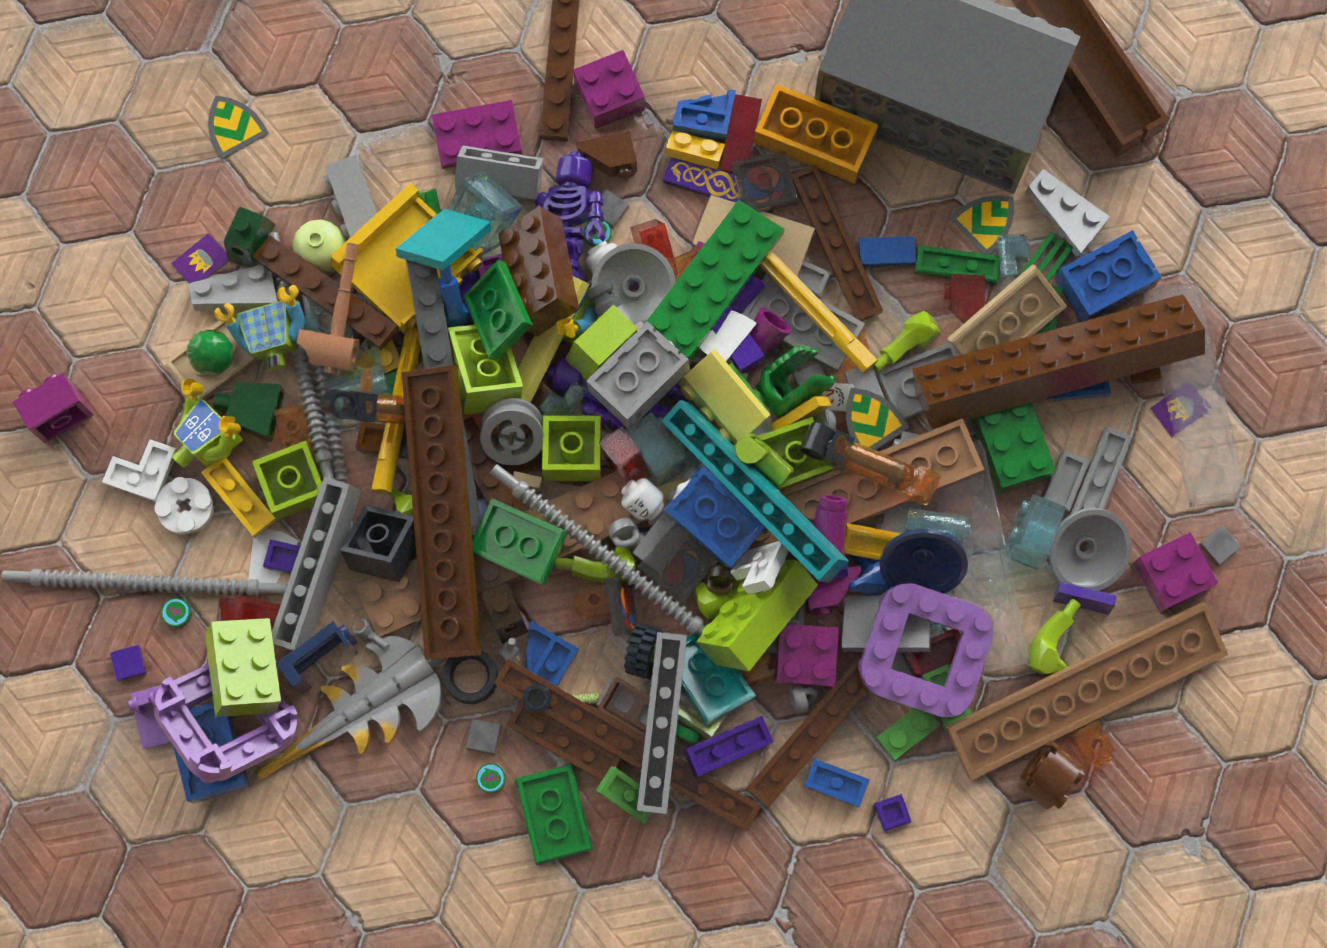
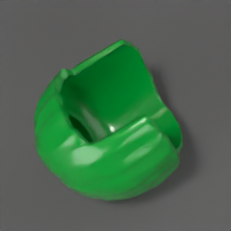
[187,330,234,376]

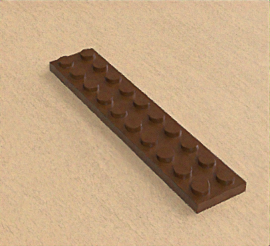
[402,365,482,660]

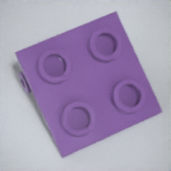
[129,685,193,750]

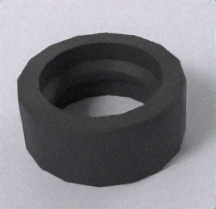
[442,650,499,704]

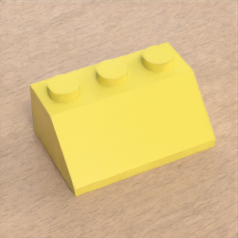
[679,349,770,445]

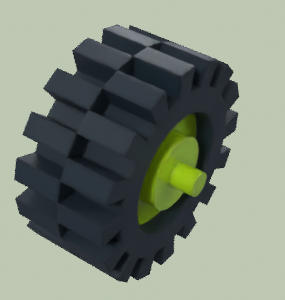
[624,623,664,679]

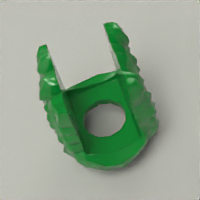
[756,345,836,418]

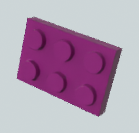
[432,100,522,169]

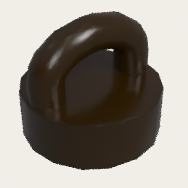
[706,566,736,596]

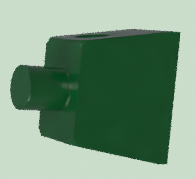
[224,207,275,268]
[214,382,285,442]

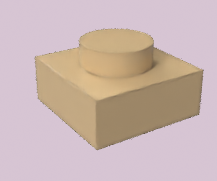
[513,471,544,494]

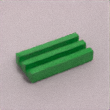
[1019,232,1073,282]

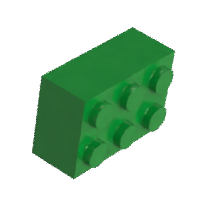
[971,402,1056,495]

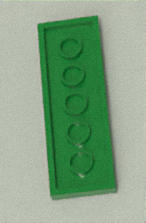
[645,200,785,360]

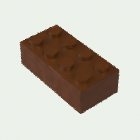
[498,206,580,336]

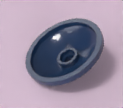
[880,529,968,594]

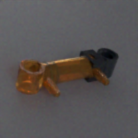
[321,369,406,424]
[799,422,941,505]

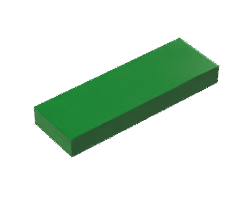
[914,245,1001,285]

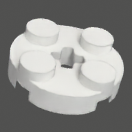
[155,477,214,535]

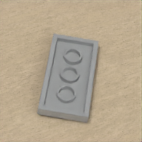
[742,273,865,373]

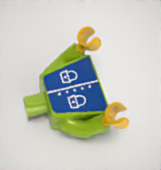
[172,379,244,468]

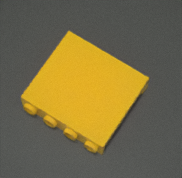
[331,183,483,334]

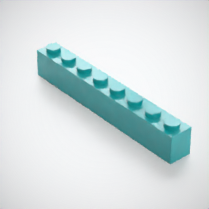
[662,400,849,582]

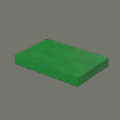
[463,260,533,361]
[472,498,568,586]
[515,764,593,865]

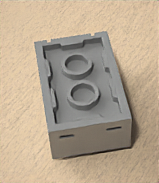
[586,322,690,430]

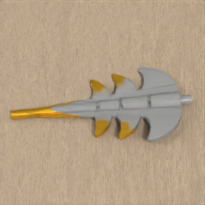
[255,636,445,780]

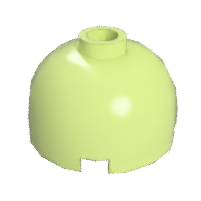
[292,219,346,276]

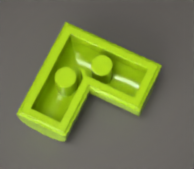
[735,433,795,487]

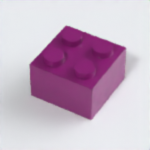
[573,50,645,129]
[12,372,94,444]
[1133,532,1218,613]
[775,624,839,686]

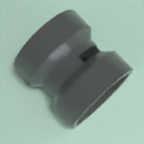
[585,279,623,317]

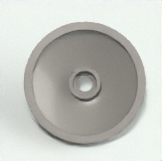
[591,243,676,324]
[1049,508,1132,591]

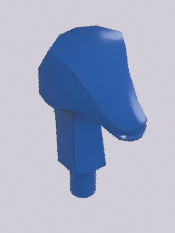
[439,266,472,330]
[848,554,891,595]

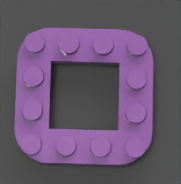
[858,583,993,717]
[154,664,297,784]

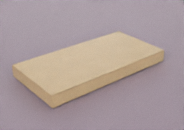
[692,195,815,277]
[947,265,1067,355]
[164,307,259,400]

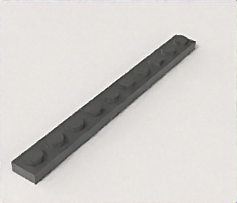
[406,260,481,536]

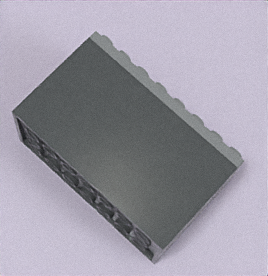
[814,0,1080,194]

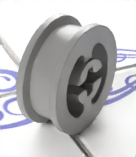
[480,398,544,465]

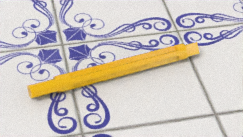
[760,251,878,374]
[371,327,421,494]

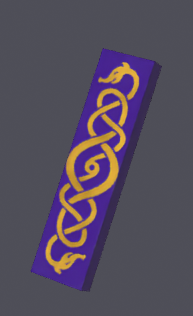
[663,157,771,213]

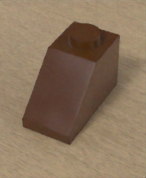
[576,131,637,178]

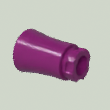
[748,308,791,372]
[813,495,848,557]

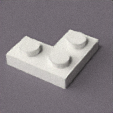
[102,439,178,502]
[730,541,789,595]

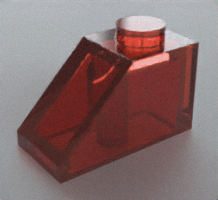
[630,219,679,277]
[944,274,986,324]
[599,427,651,486]
[217,595,281,632]

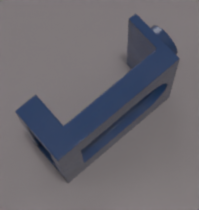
[276,621,358,694]

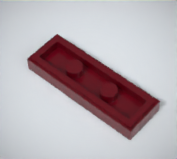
[720,94,762,177]

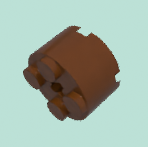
[1017,741,1086,809]

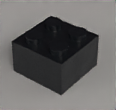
[340,505,416,582]

